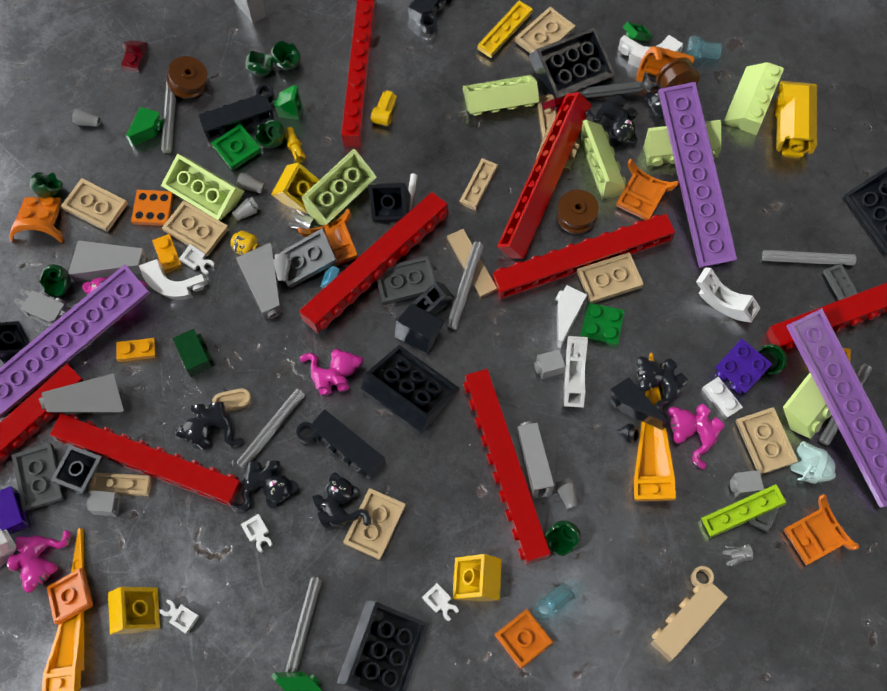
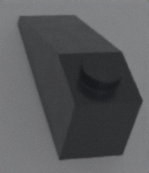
[395,282,455,321]
[609,377,666,430]

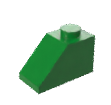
[274,85,302,120]
[126,107,164,146]
[271,671,322,691]

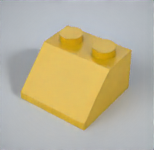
[271,162,319,214]
[452,554,502,602]
[108,587,160,634]

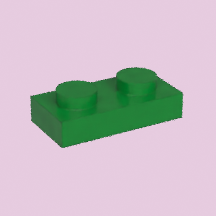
[623,22,654,42]

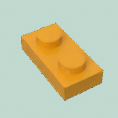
[152,234,182,274]
[116,338,157,362]

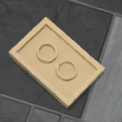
[515,7,575,54]
[61,178,128,232]
[162,200,229,257]
[577,252,644,303]
[735,407,798,475]
[343,488,406,561]

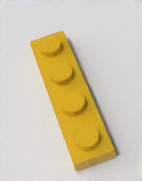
[478,1,533,58]

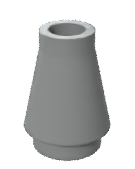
[72,108,101,127]
[236,172,265,194]
[232,197,260,221]
[273,254,292,281]
[556,478,578,509]

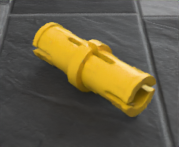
[284,127,306,163]

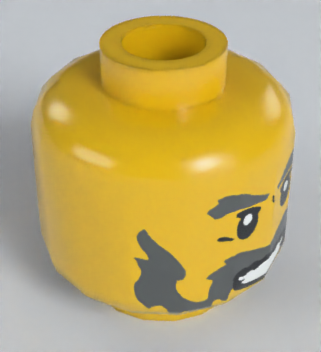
[230,230,259,255]

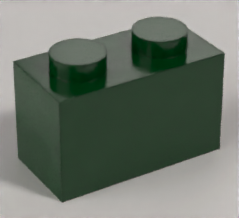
[172,329,212,377]

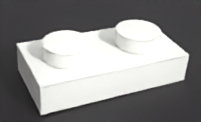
[702,377,743,420]

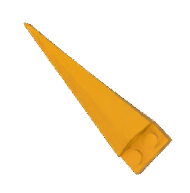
[634,353,676,501]
[42,528,84,691]

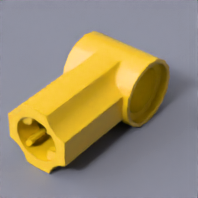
[371,90,397,127]

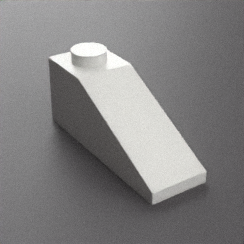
[556,285,587,349]

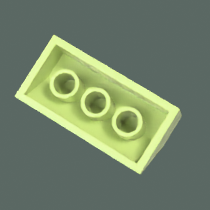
[723,62,784,135]
[462,75,539,115]
[580,120,626,200]
[643,120,721,166]
[302,149,377,225]
[161,154,244,221]
[783,373,832,439]

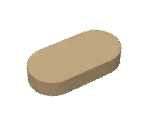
[212,388,252,412]

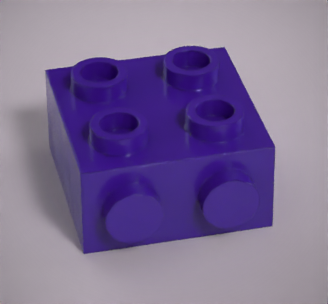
[715,338,772,395]
[0,486,29,535]

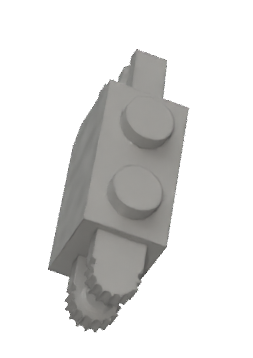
[14,289,69,326]

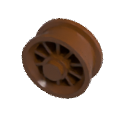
[167,56,207,99]
[656,57,700,88]
[557,189,599,234]

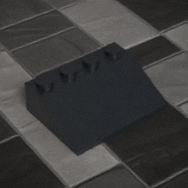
[529,27,616,98]
[844,167,887,254]
[360,345,460,433]
[337,601,429,691]

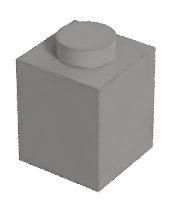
[534,349,566,379]
[730,470,764,498]
[86,490,121,517]

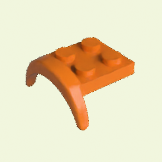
[636,46,694,82]
[616,159,679,220]
[9,197,64,243]
[298,209,358,271]
[783,494,859,566]

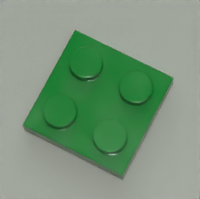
[211,124,262,171]
[580,302,625,347]

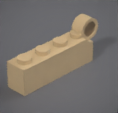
[650,566,728,662]

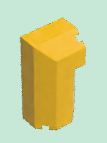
[775,81,817,158]

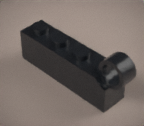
[408,0,447,34]
[198,83,275,141]
[296,409,386,480]

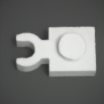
[179,244,215,275]
[241,514,273,553]
[422,583,459,622]
[160,600,200,634]

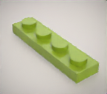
[701,484,786,538]

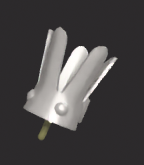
[288,209,317,229]
[723,544,756,567]

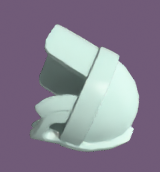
[790,441,836,484]

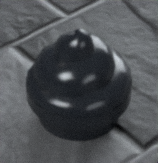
[617,424,639,444]

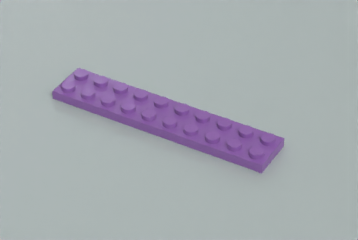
[658,82,737,268]
[0,264,150,419]
[786,309,887,507]

